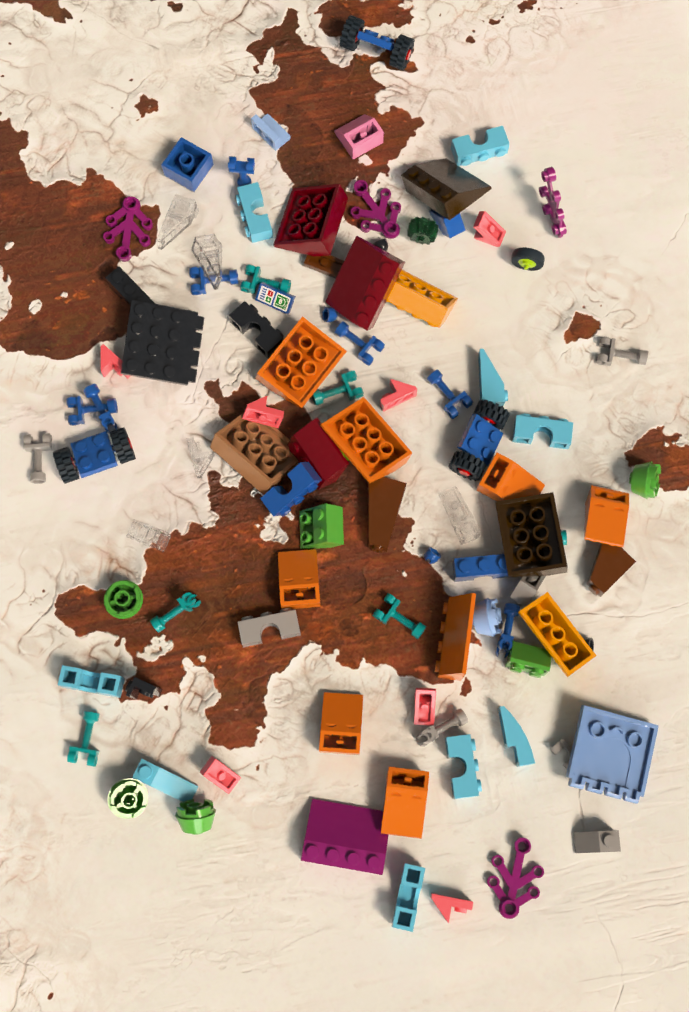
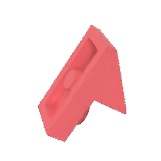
[473,211,506,247]
[101,344,130,379]
[380,379,417,412]
[242,396,284,428]
[414,688,436,725]
[199,756,241,794]
[430,893,473,923]

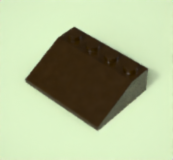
[401,158,492,220]
[495,492,568,577]

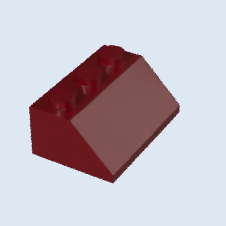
[287,417,349,490]

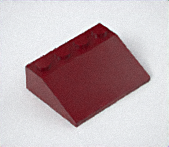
[273,184,348,257]
[325,236,405,331]

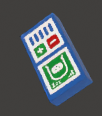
[255,282,296,314]

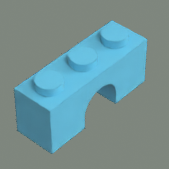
[451,126,510,166]
[235,182,273,243]
[512,414,573,449]
[58,665,125,698]
[445,734,482,799]
[391,863,425,932]

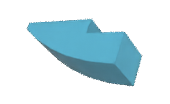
[498,706,535,767]

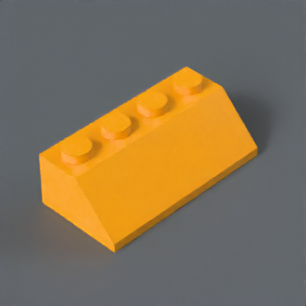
[386,270,458,328]
[518,592,596,677]

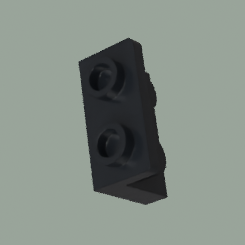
[125,677,163,699]

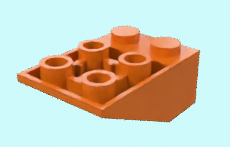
[477,452,545,502]
[584,485,629,547]
[278,549,321,609]
[319,692,363,755]
[381,766,429,839]

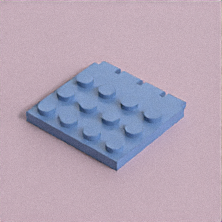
[566,705,659,804]

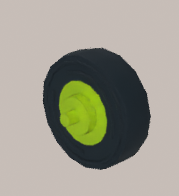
[511,247,545,271]

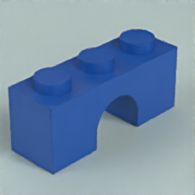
[260,462,322,517]
[452,554,508,582]

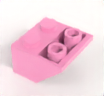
[334,114,384,159]

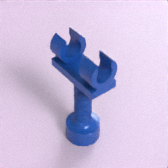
[228,156,255,187]
[189,266,239,295]
[335,321,385,366]
[427,369,474,419]
[83,384,118,434]
[66,396,118,426]
[495,603,520,658]

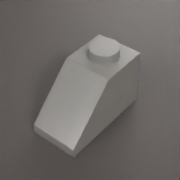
[510,576,546,607]
[573,830,621,853]

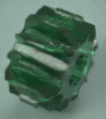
[407,216,438,245]

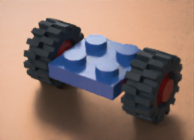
[340,15,415,70]
[448,400,510,481]
[53,427,136,484]

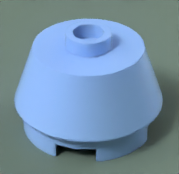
[472,598,503,637]

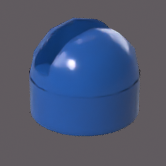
[322,307,338,322]
[424,547,441,564]

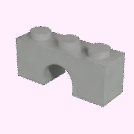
[238,608,301,648]

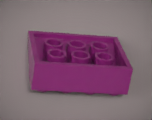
[301,799,389,875]

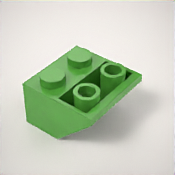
[300,503,344,549]
[505,641,551,678]

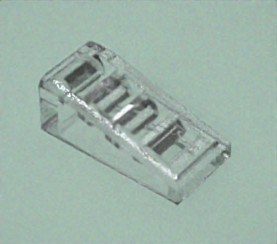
[126,519,171,552]

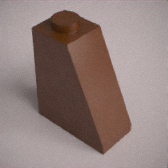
[586,543,636,597]

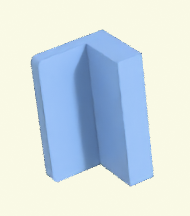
[251,114,291,151]

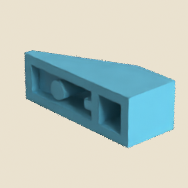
[478,349,508,406]
[133,759,199,802]

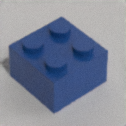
[161,137,214,192]

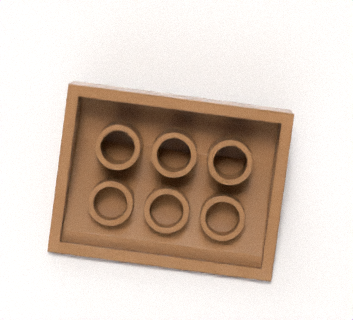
[210,413,299,495]

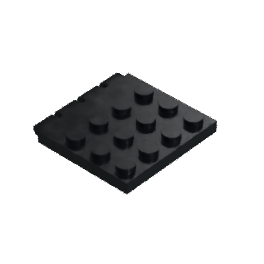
[120,300,204,386]

